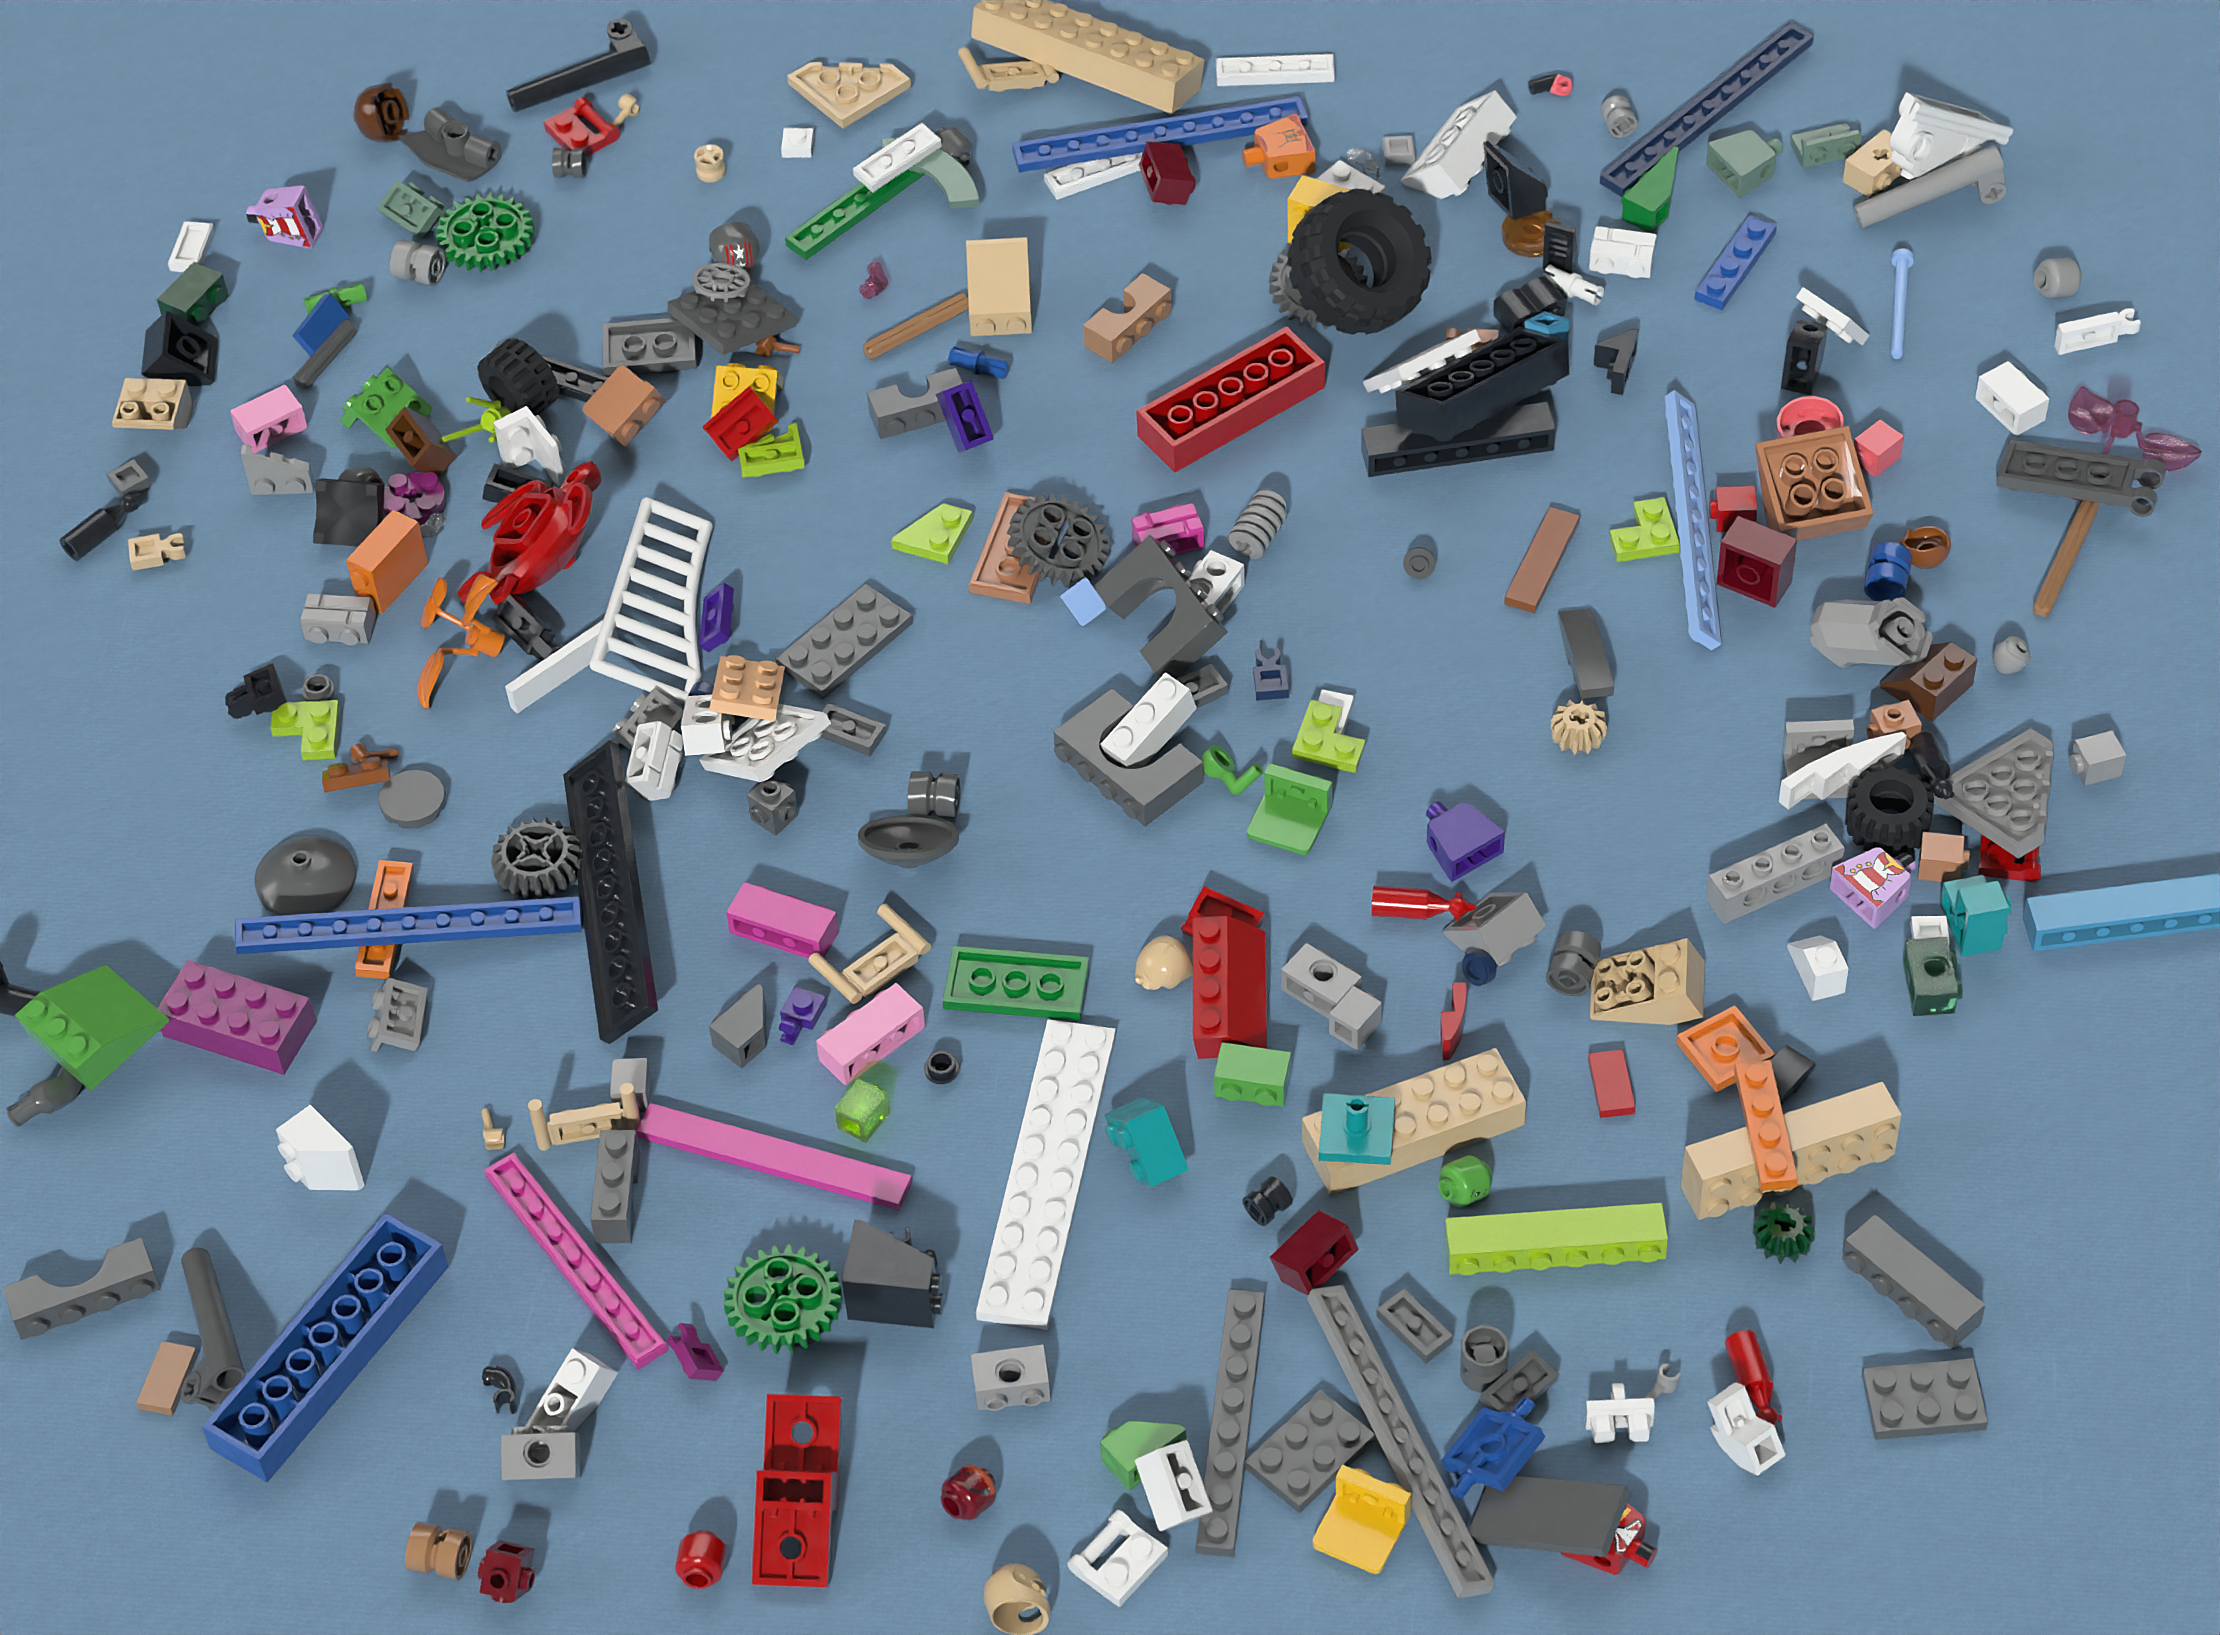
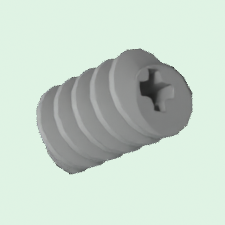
[1228,489,1287,560]

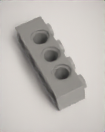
[1706,824,1845,924]

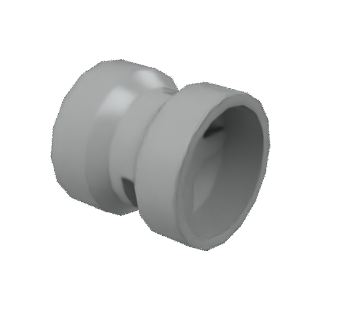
[1600,95,1637,138]

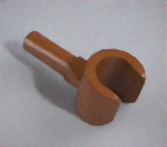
[755,335,800,358]
[350,744,398,765]

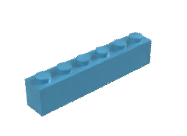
[2023,873,2220,951]

